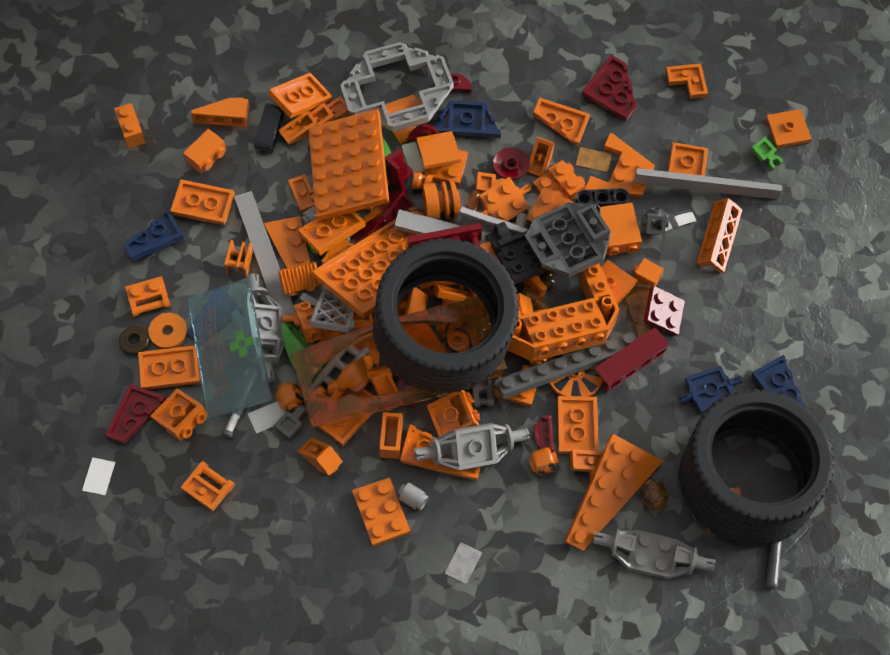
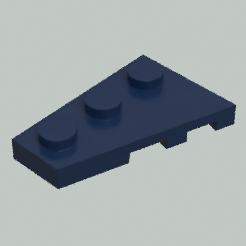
[124,209,184,262]

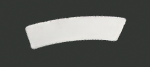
[402,142,425,174]

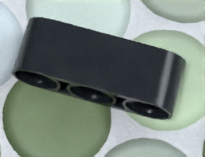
[254,103,285,153]
[575,188,629,207]

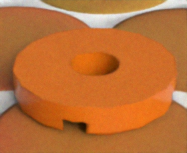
[148,313,187,349]

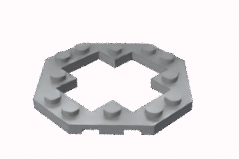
[340,42,454,132]

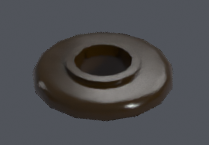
[119,326,150,354]

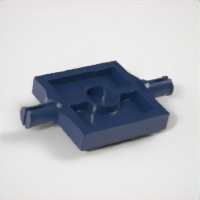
[679,366,743,414]

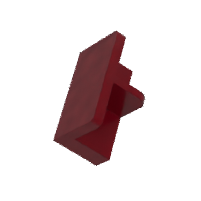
[385,148,414,192]

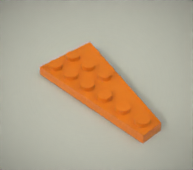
[564,434,663,551]

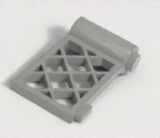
[310,286,356,333]

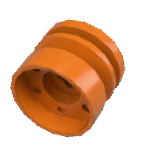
[422,180,460,220]

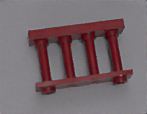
[406,223,482,283]

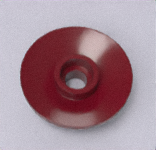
[493,147,530,180]

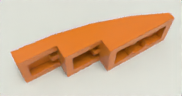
[278,96,349,144]

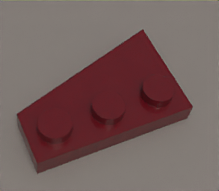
[105,384,166,444]

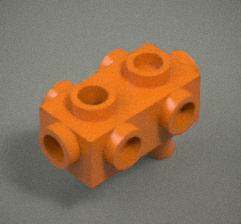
[282,301,323,343]

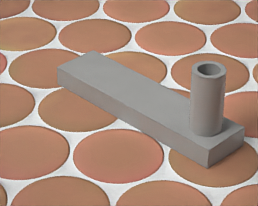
[454,206,529,237]

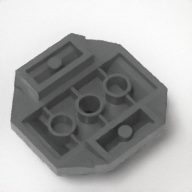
[525,203,611,278]

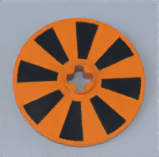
[549,350,603,397]

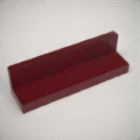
[349,191,414,245]
[595,328,669,393]

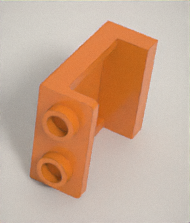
[600,203,642,256]

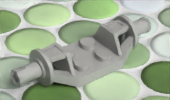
[242,274,285,383]
[413,423,530,470]
[593,528,716,580]

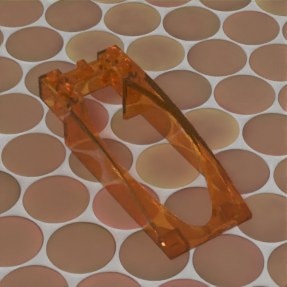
[291,297,507,428]

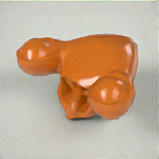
[327,355,373,396]

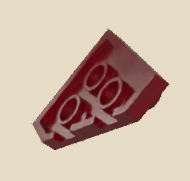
[581,55,637,121]

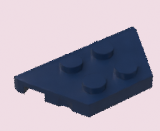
[433,100,501,138]

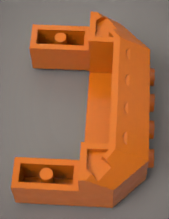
[507,264,619,362]

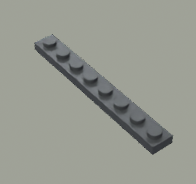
[495,331,637,399]

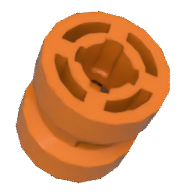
[412,171,434,190]

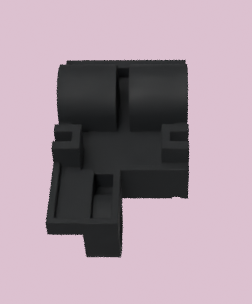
[485,222,549,284]

